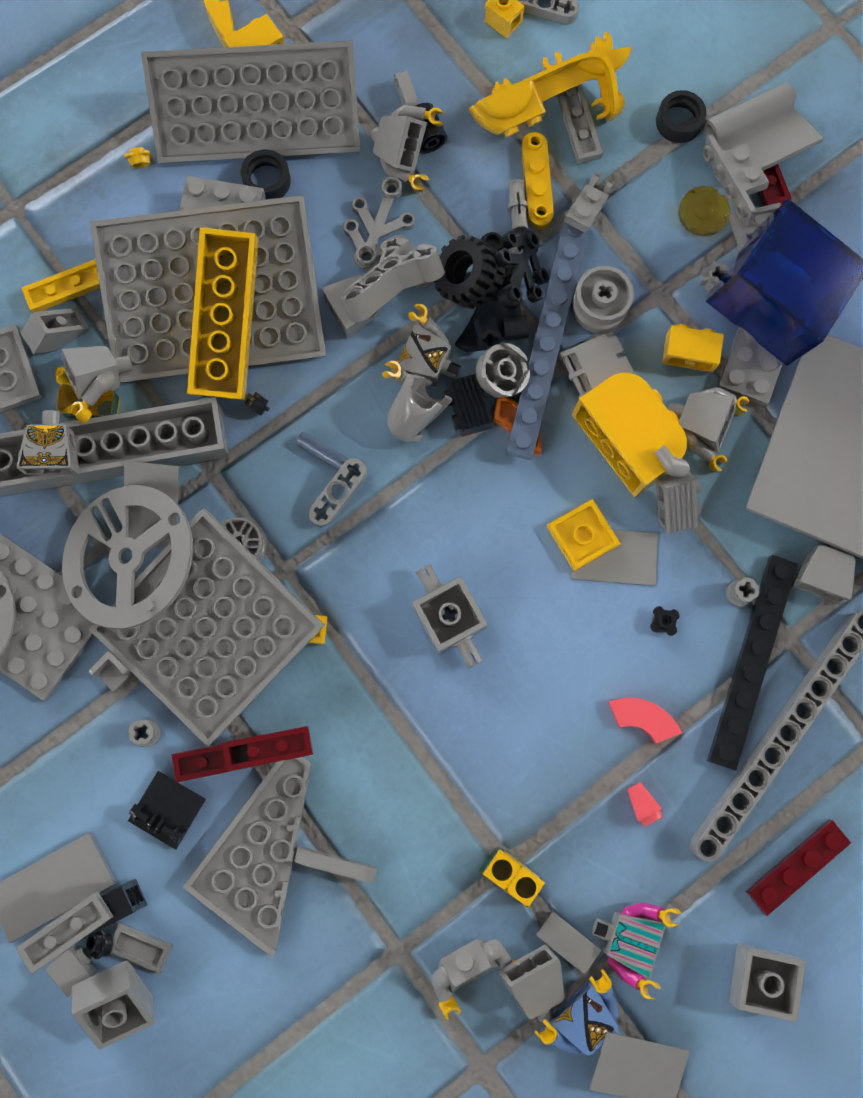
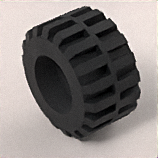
[433,235,505,309]

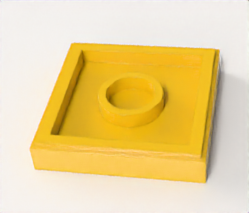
[546,499,621,572]

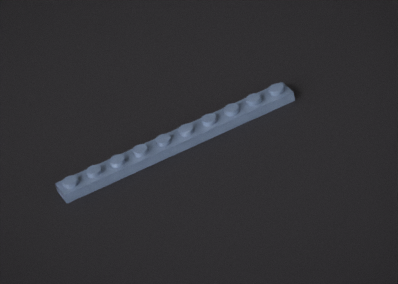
[506,222,588,461]

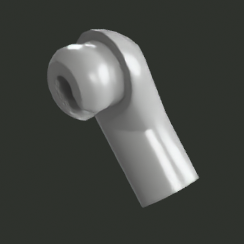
[654,445,690,477]

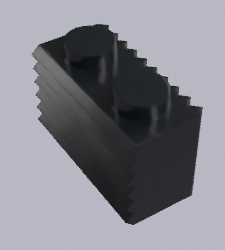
[443,373,493,437]

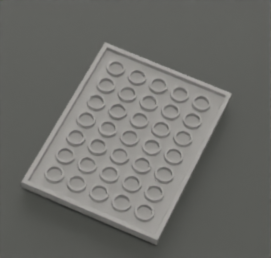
[90,195,326,383]

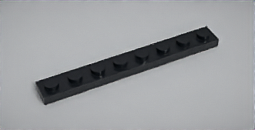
[707,555,798,771]

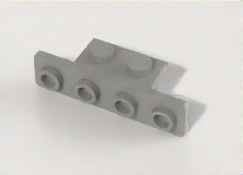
[703,134,769,227]

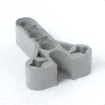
[340,237,445,323]

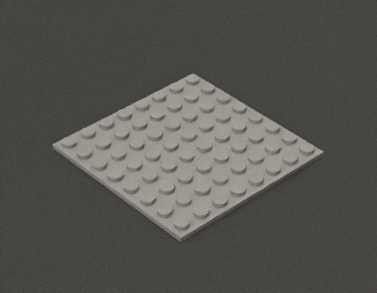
[745,328,863,558]

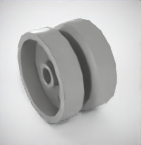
[571,266,634,334]

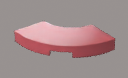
[608,698,682,744]

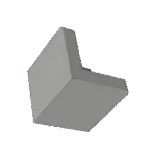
[88,651,134,693]

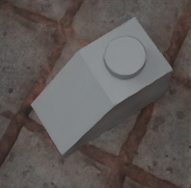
[21,308,90,354]

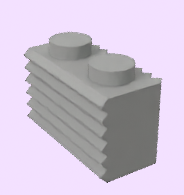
[656,472,701,534]

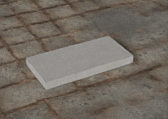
[0,832,117,944]

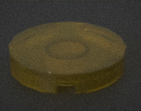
[678,186,730,237]

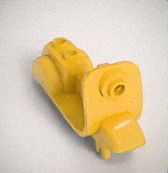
[468,32,632,138]

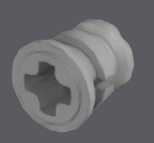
[726,578,759,607]
[128,719,161,747]

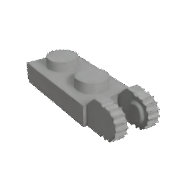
[564,172,615,234]

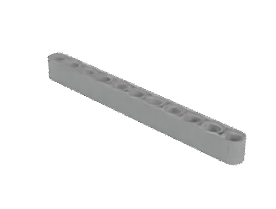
[690,611,863,862]

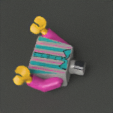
[592,902,681,1000]

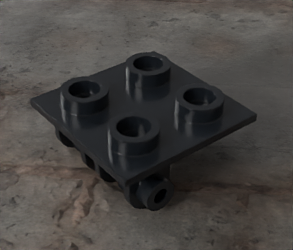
[128,771,206,850]

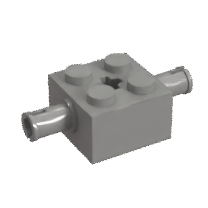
[412,564,488,669]

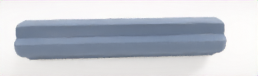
[296,432,361,478]

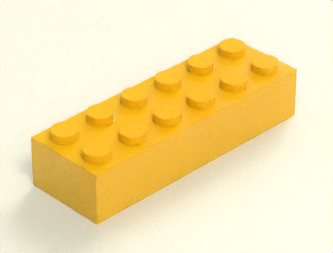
[187,227,259,400]

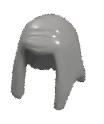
[387,374,452,443]

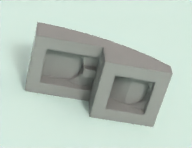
[536,912,602,975]

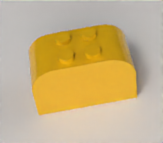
[572,373,687,498]

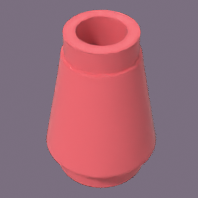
[627,782,664,827]

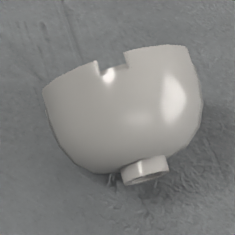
[476,343,530,398]

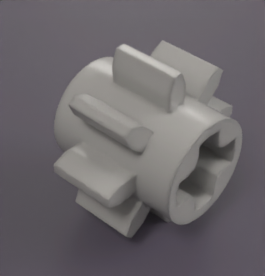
[699,261,734,296]

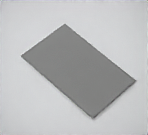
[124,461,179,548]
[571,529,658,586]
[589,1032,690,1098]

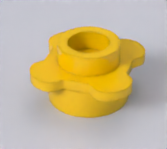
[124,147,153,168]

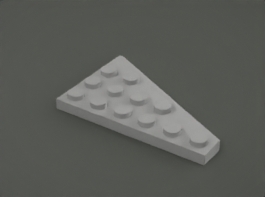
[183,757,312,957]

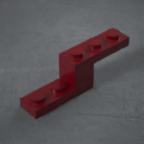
[172,726,314,782]

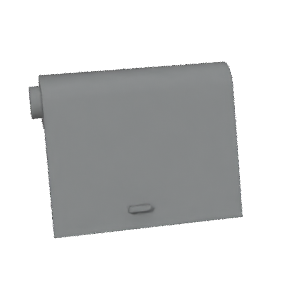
[703,83,824,171]

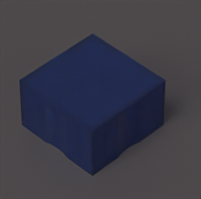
[706,198,863,366]

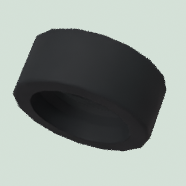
[656,90,707,143]
[240,149,291,200]

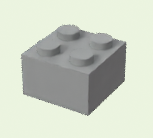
[729,943,806,1022]
[71,960,155,1050]

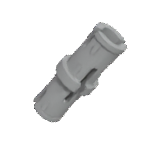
[508,179,528,234]

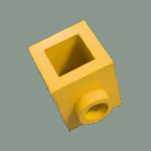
[484,0,525,39]

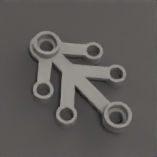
[343,177,415,270]

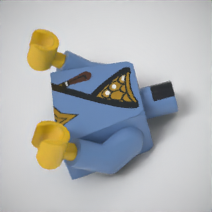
[534,969,619,1056]

